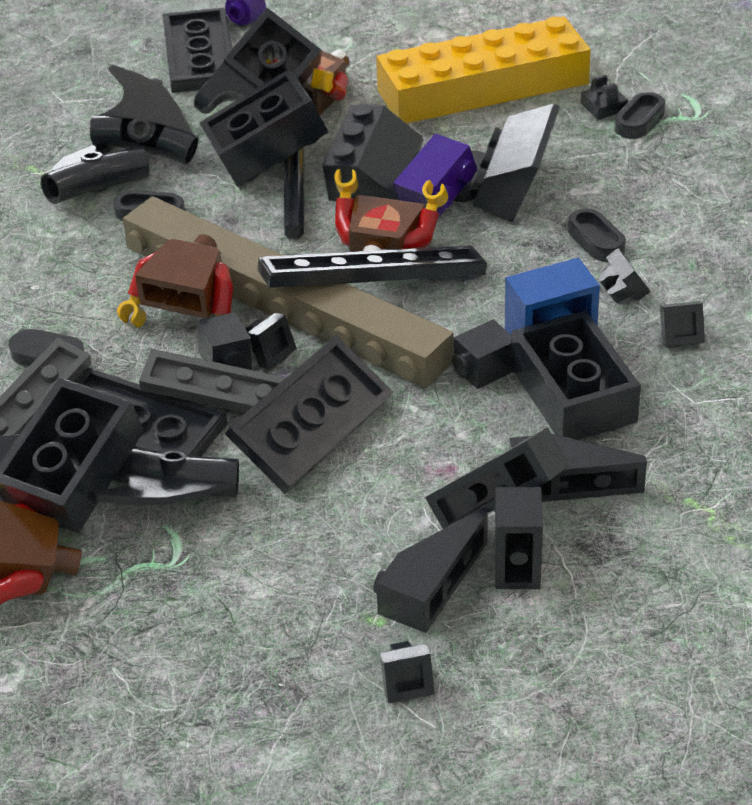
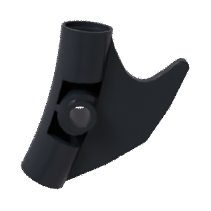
[90,65,199,165]
[40,146,150,204]
[94,447,239,505]

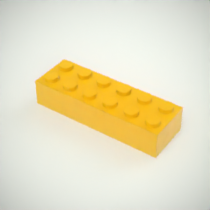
[376,16,591,124]

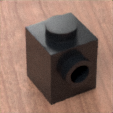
[197,312,252,370]
[452,319,513,389]

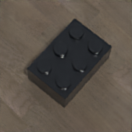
[511,310,641,440]
[0,377,144,534]

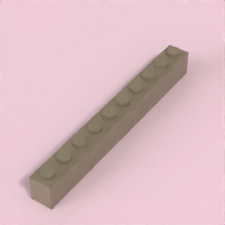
[123,196,454,388]

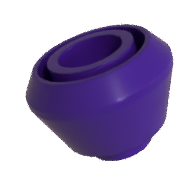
[225,0,266,26]

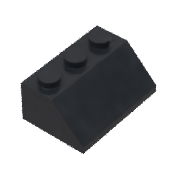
[199,69,329,187]
[322,103,423,201]
[471,104,560,222]

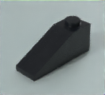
[425,427,570,529]
[509,434,647,502]
[373,510,488,633]

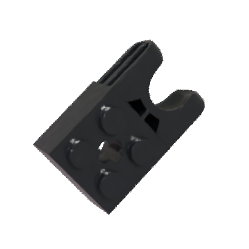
[194,8,322,114]

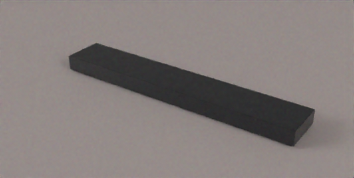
[257,245,487,288]

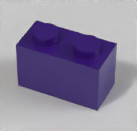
[393,134,478,217]

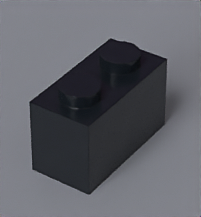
[494,487,543,589]

